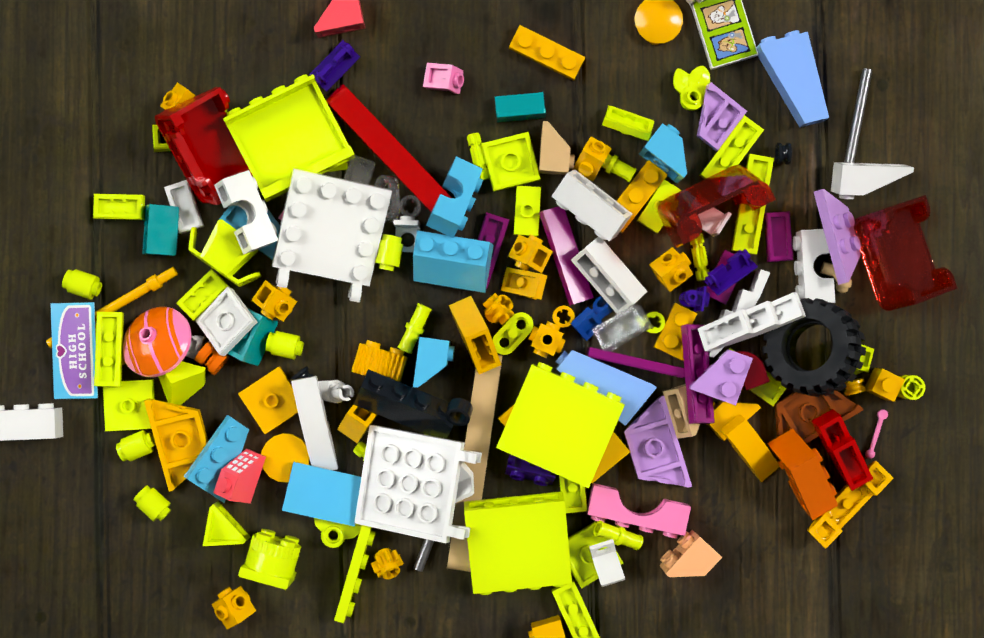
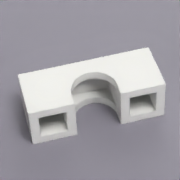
[214,170,278,255]
[793,229,835,303]

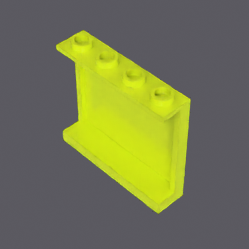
[223,74,355,202]
[496,362,625,488]
[464,491,572,595]

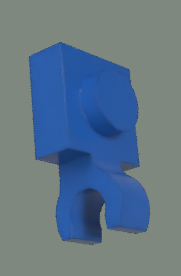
[570,296,613,341]

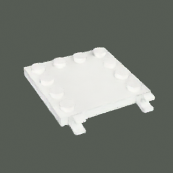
[272,168,392,302]
[354,425,482,543]

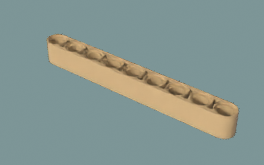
[447,355,502,572]

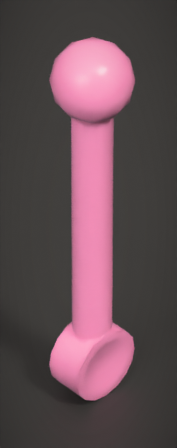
[865,410,888,459]

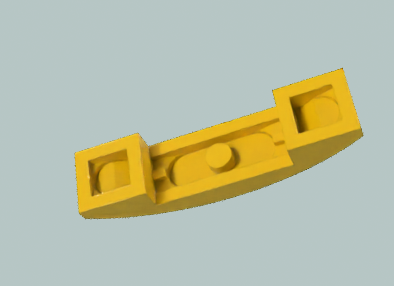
[807,461,893,549]

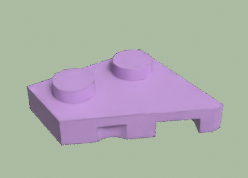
[697,82,747,151]
[689,349,753,406]

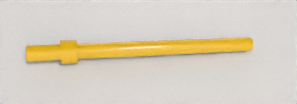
[46,267,178,348]

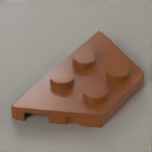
[775,390,863,444]

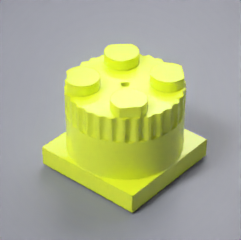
[238,529,301,590]

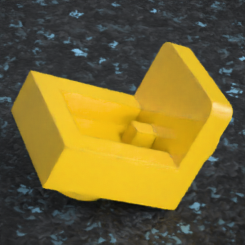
[572,137,611,181]

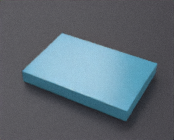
[282,462,361,527]

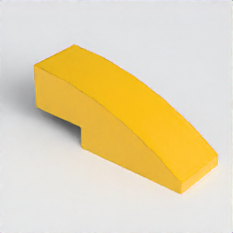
[720,415,780,482]

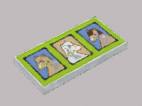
[690,0,759,70]

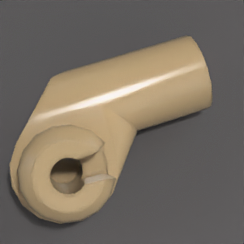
[820,261,852,293]

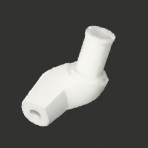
[318,380,354,403]

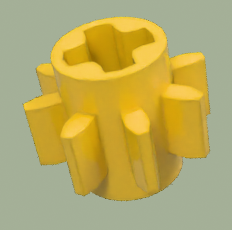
[483,293,514,325]
[371,548,404,579]

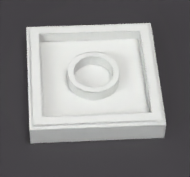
[195,287,258,356]

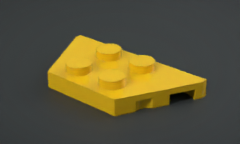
[144,398,208,491]

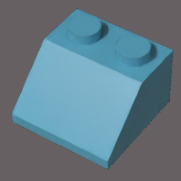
[639,123,687,183]
[413,337,455,388]

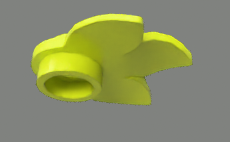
[673,66,710,111]
[314,518,362,548]

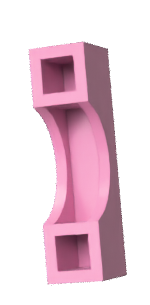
[586,483,691,538]

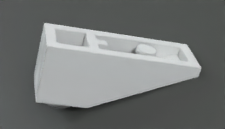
[831,162,914,199]

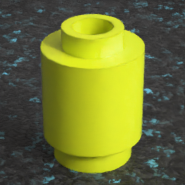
[375,234,404,271]
[62,269,102,300]
[266,331,304,360]
[116,430,156,462]
[133,485,171,522]

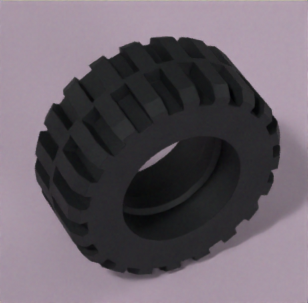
[762,298,866,397]

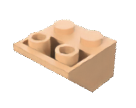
[659,530,722,577]

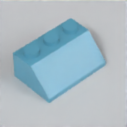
[413,230,494,293]

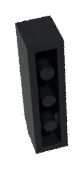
[353,369,473,439]

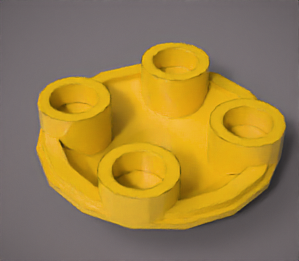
[634,0,683,45]

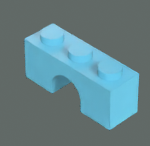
[426,156,483,238]

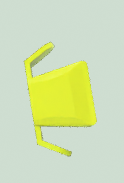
[189,219,261,287]

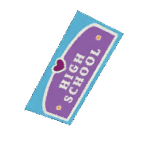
[51,302,98,399]

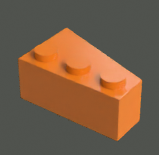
[767,428,838,520]

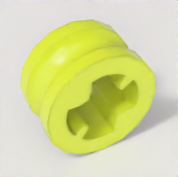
[642,311,665,333]

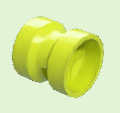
[897,375,925,400]

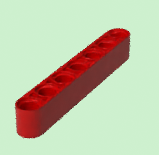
[326,84,452,212]

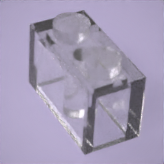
[592,304,653,351]

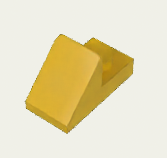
[501,267,547,300]

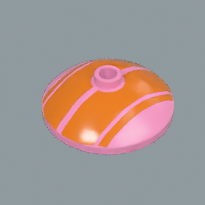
[122,307,191,377]

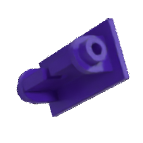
[309,40,360,92]
[704,249,758,296]
[679,286,710,313]
[505,454,556,486]

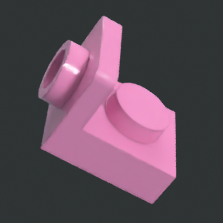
[423,63,464,94]

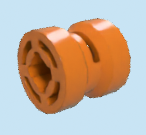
[194,341,229,375]

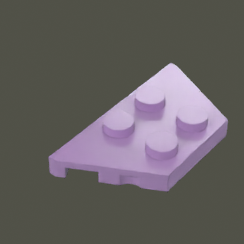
[814,189,861,285]
[623,395,692,488]

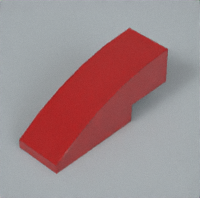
[812,409,873,491]

